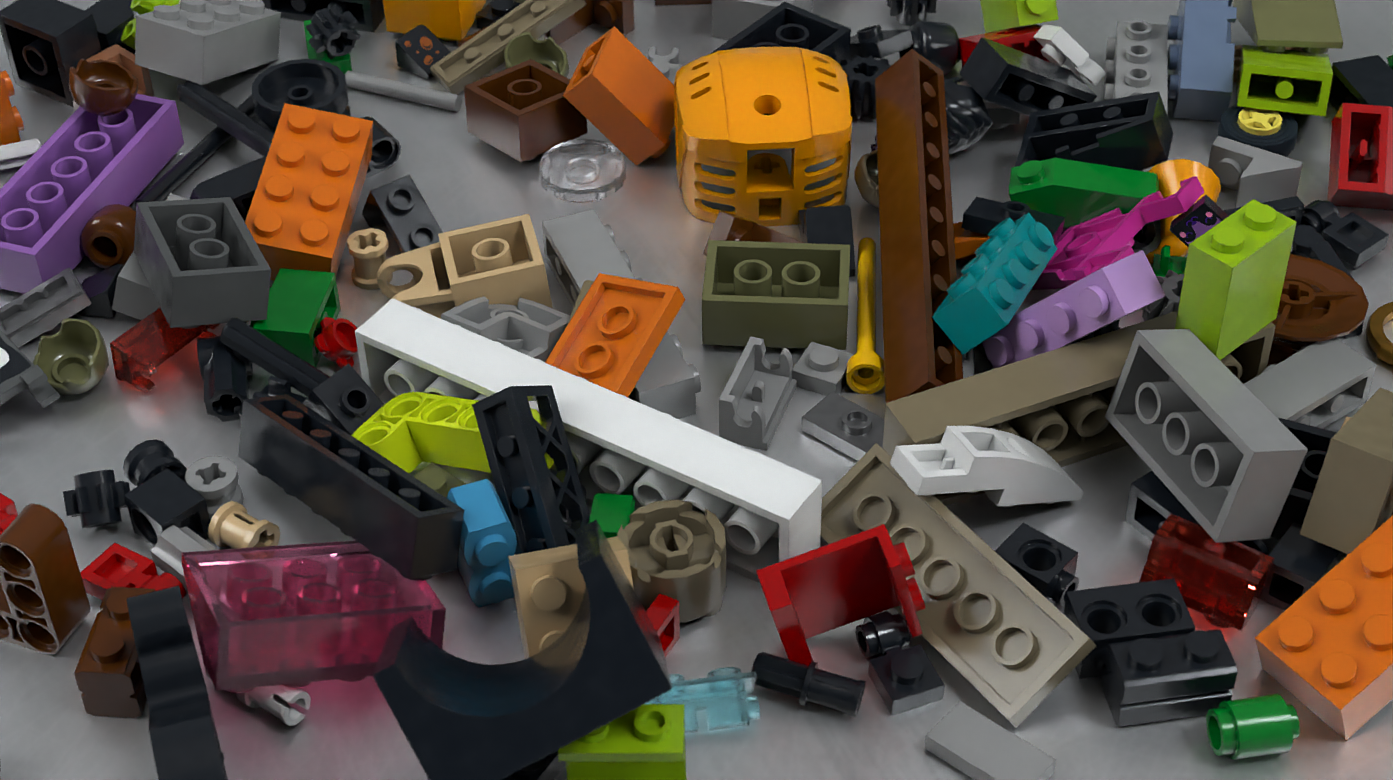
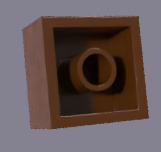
[464,59,588,162]

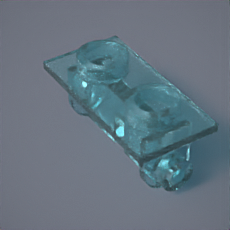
[645,667,760,734]

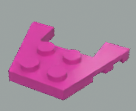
[1031,176,1205,290]

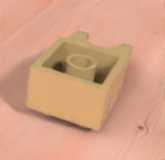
[377,214,553,319]

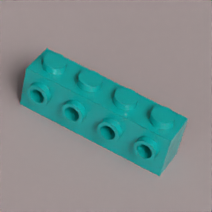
[932,212,1058,355]

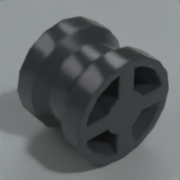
[123,439,187,487]

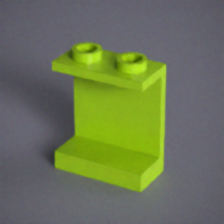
[558,704,687,780]

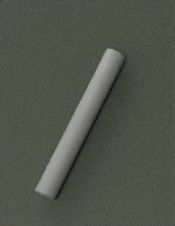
[345,71,462,112]

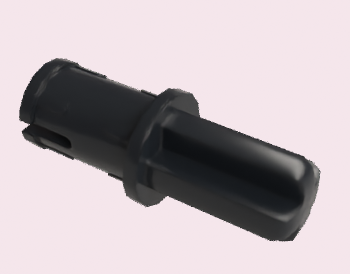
[751,652,866,717]

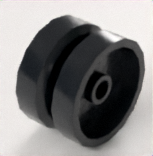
[252,59,351,133]

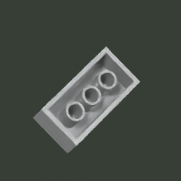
[1105,329,1308,543]

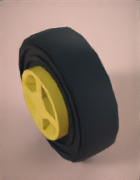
[1218,104,1298,157]

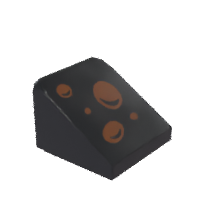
[395,24,451,79]

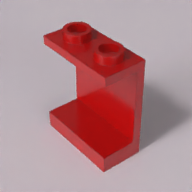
[756,524,926,666]

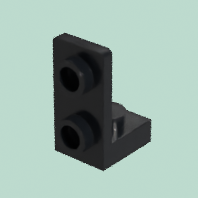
[362,174,443,253]

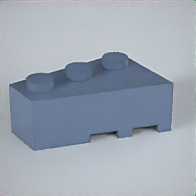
[1168,0,1237,122]

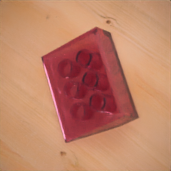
[181,540,446,693]

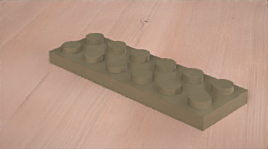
[821,443,1096,728]

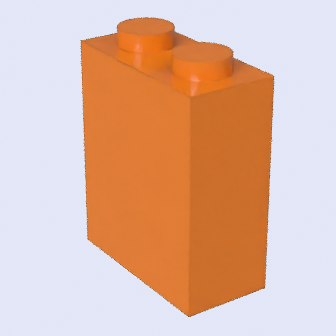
[563,26,675,166]

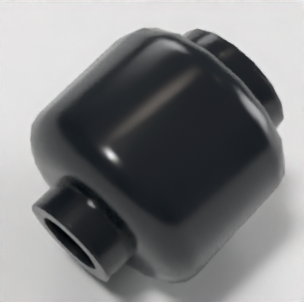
[899,21,961,76]

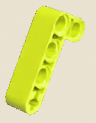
[351,392,554,474]

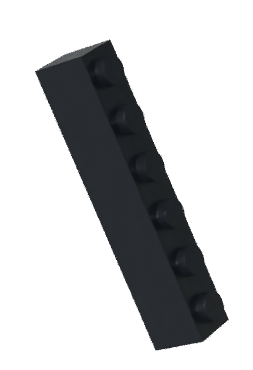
[238,394,464,581]

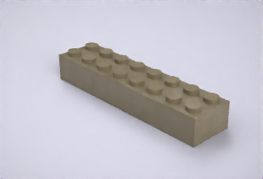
[883,311,1276,506]

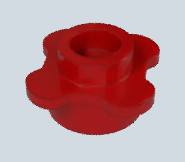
[314,317,358,368]

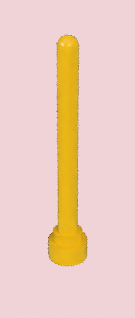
[846,237,885,394]

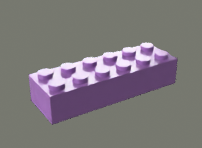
[0,94,184,294]

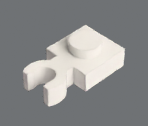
[1034,24,1106,86]

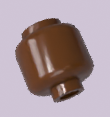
[81,204,136,269]

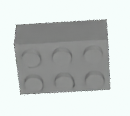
[135,0,281,85]

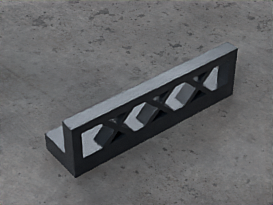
[472,385,590,555]

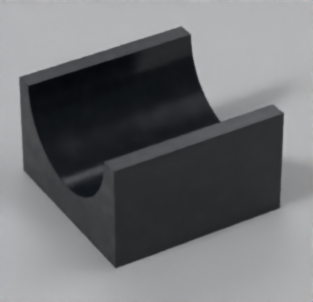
[372,520,673,780]

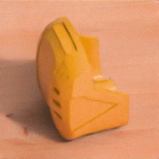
[674,47,852,227]

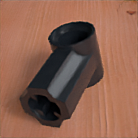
[197,335,253,422]

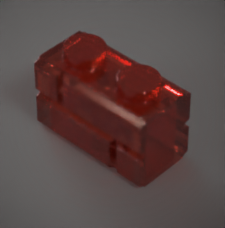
[1139,514,1274,631]

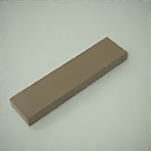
[430,0,586,95]

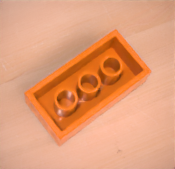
[245,103,373,281]
[1255,515,1393,741]

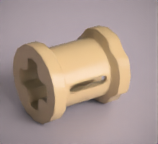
[347,228,393,290]
[208,501,280,566]

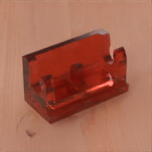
[110,307,220,392]

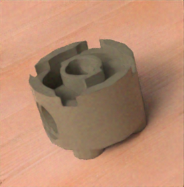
[617,500,727,623]

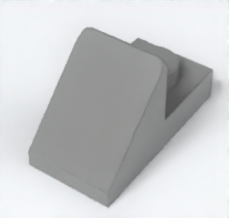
[1208,136,1303,208]

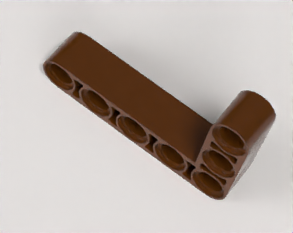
[0,504,90,655]

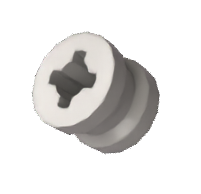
[185,456,244,521]

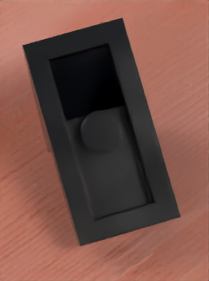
[798,205,856,277]

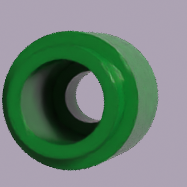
[1206,694,1300,760]

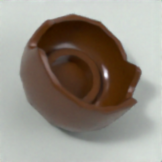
[69,59,138,116]

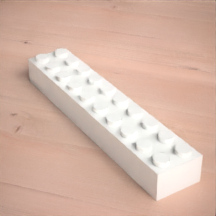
[355,298,822,583]

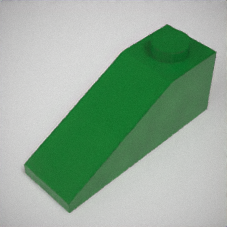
[1009,158,1159,228]

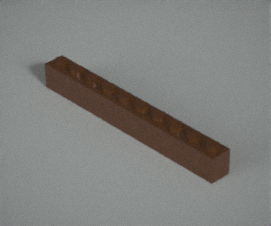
[875,49,963,403]

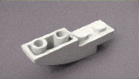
[890,426,1084,507]

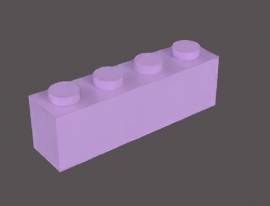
[982,250,1166,368]

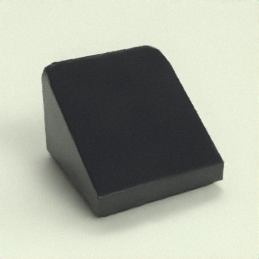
[74,264,124,318]

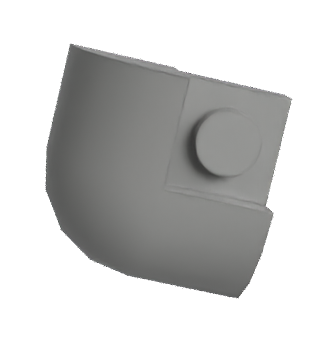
[441,296,570,362]

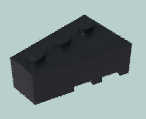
[1015,91,1173,171]

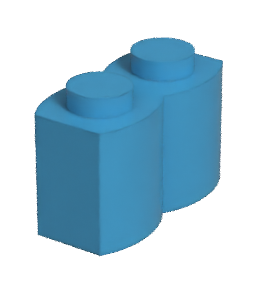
[446,479,517,608]

